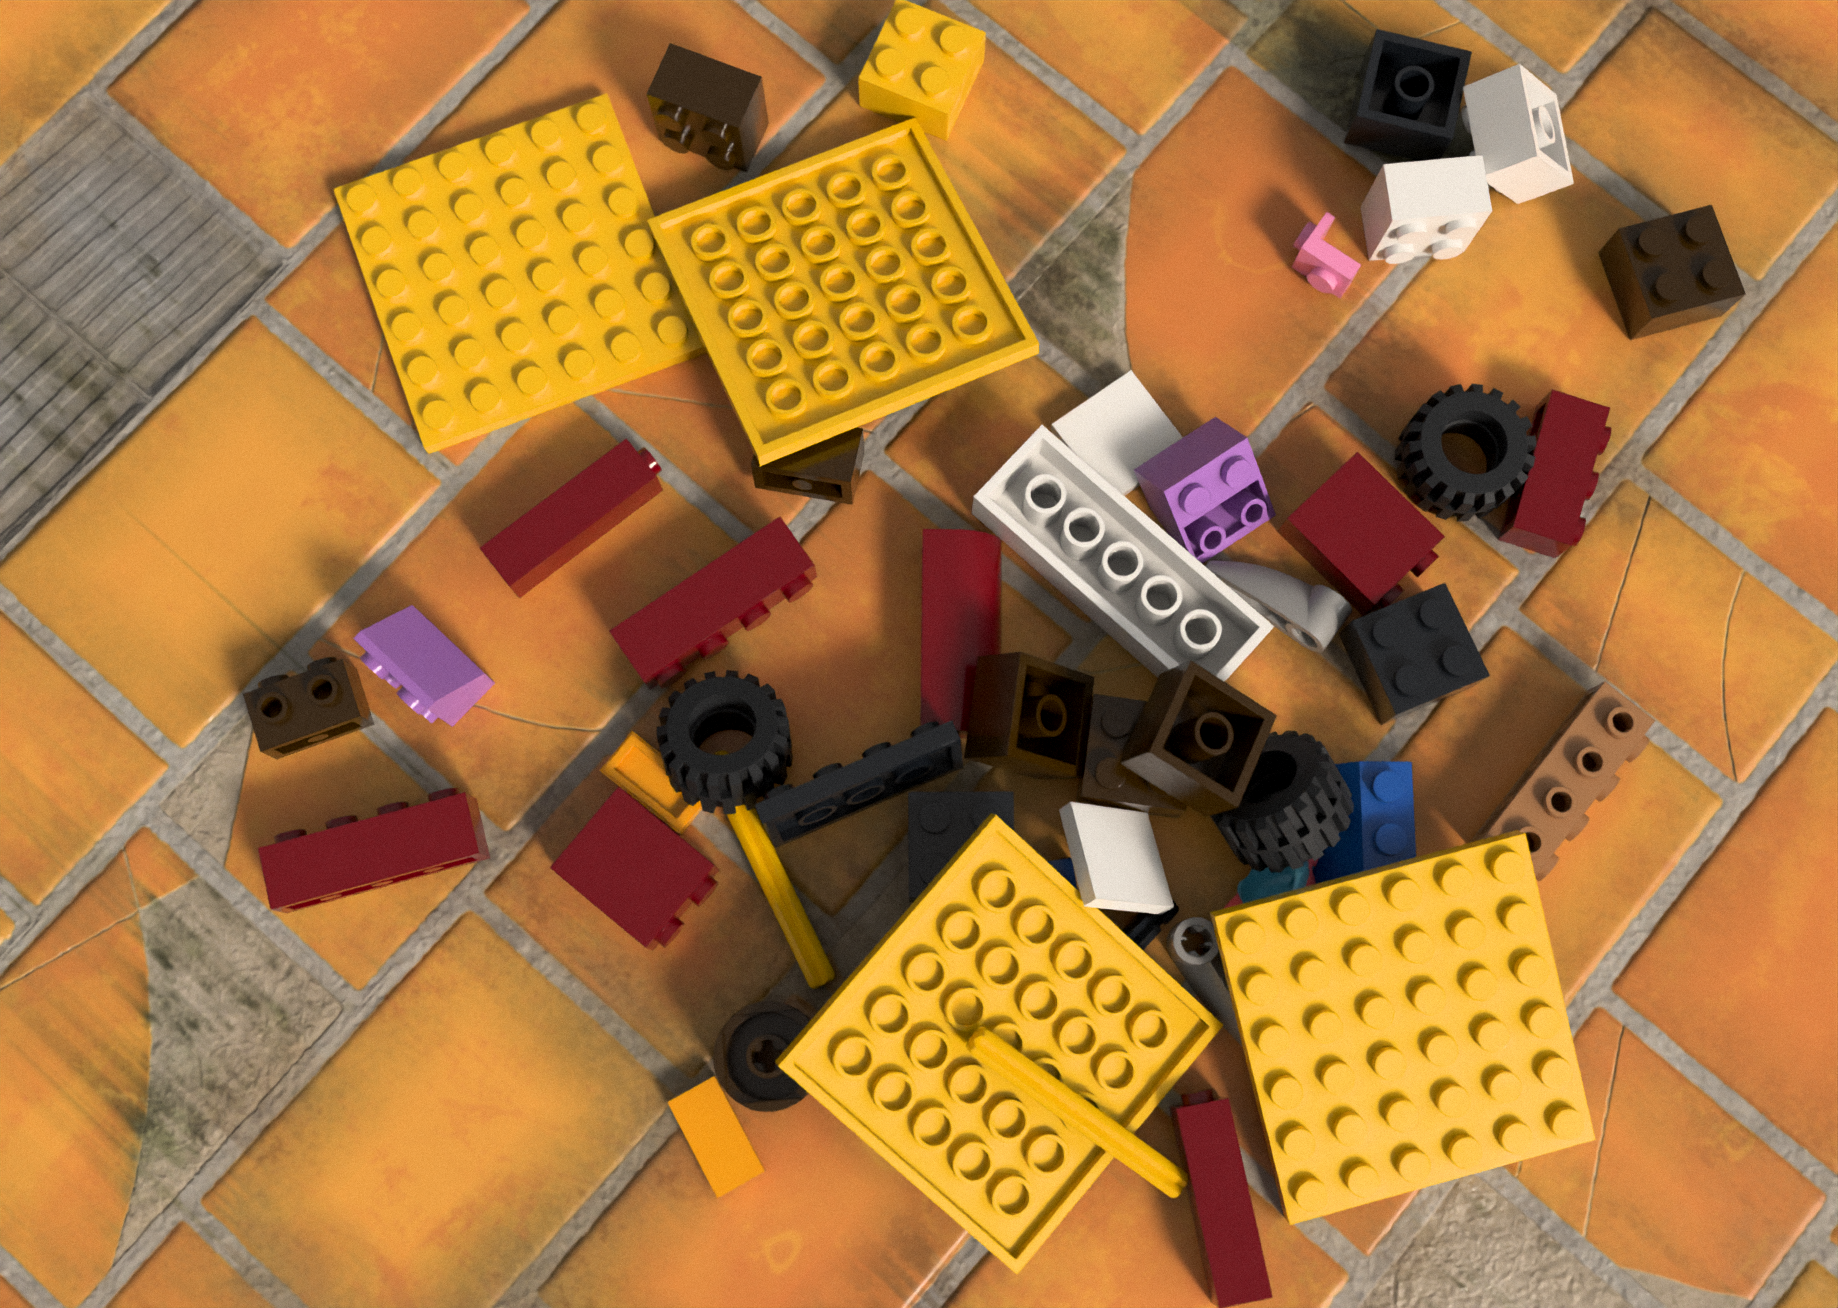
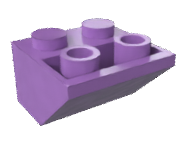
[1134,417,1276,563]
[353,605,495,727]

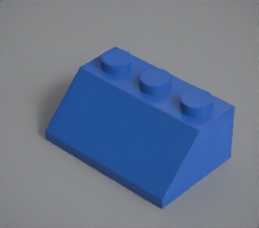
[1313,761,1416,884]

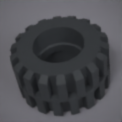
[1394,384,1537,521]
[657,670,793,814]
[1210,731,1354,873]

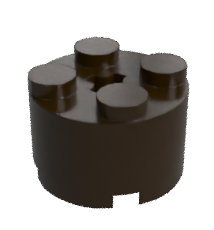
[713,1001,811,1112]

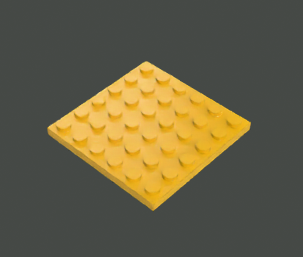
[333,93,707,454]
[647,117,1039,466]
[775,813,1223,1275]
[1210,830,1595,1225]

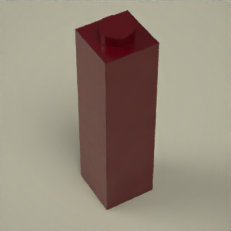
[480,438,663,598]
[1169,1089,1273,1308]

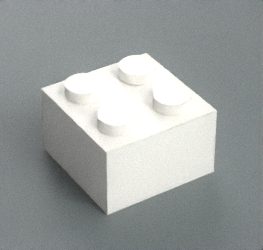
[1461,64,1574,204]
[1360,155,1492,264]

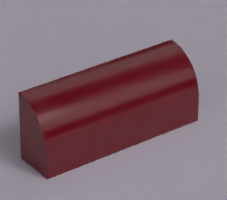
[920,529,1002,739]

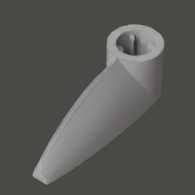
[1205,561,1352,653]
[1166,917,1242,1046]

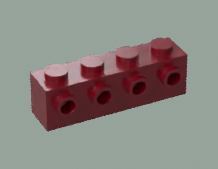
[609,516,817,690]
[258,788,490,913]

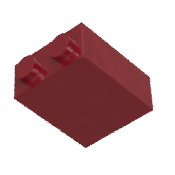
[1277,452,1445,616]
[550,786,719,951]

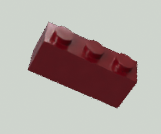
[1498,389,1611,558]

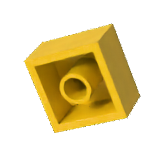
[858,0,986,141]

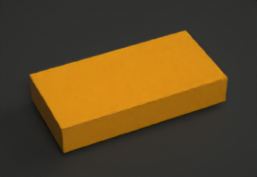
[599,731,702,835]
[667,1075,766,1198]

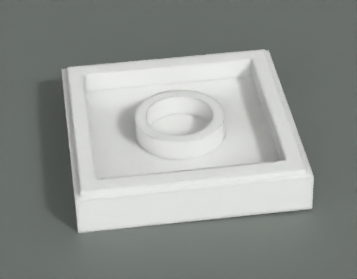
[1050,370,1183,496]
[1059,802,1174,915]

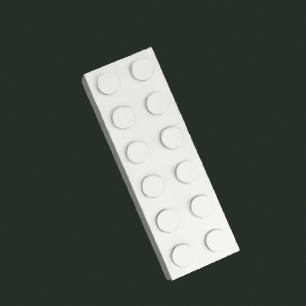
[972,425,1274,682]

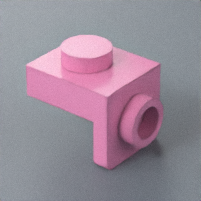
[1292,212,1361,299]

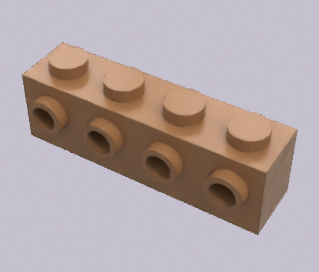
[1469,682,1656,881]

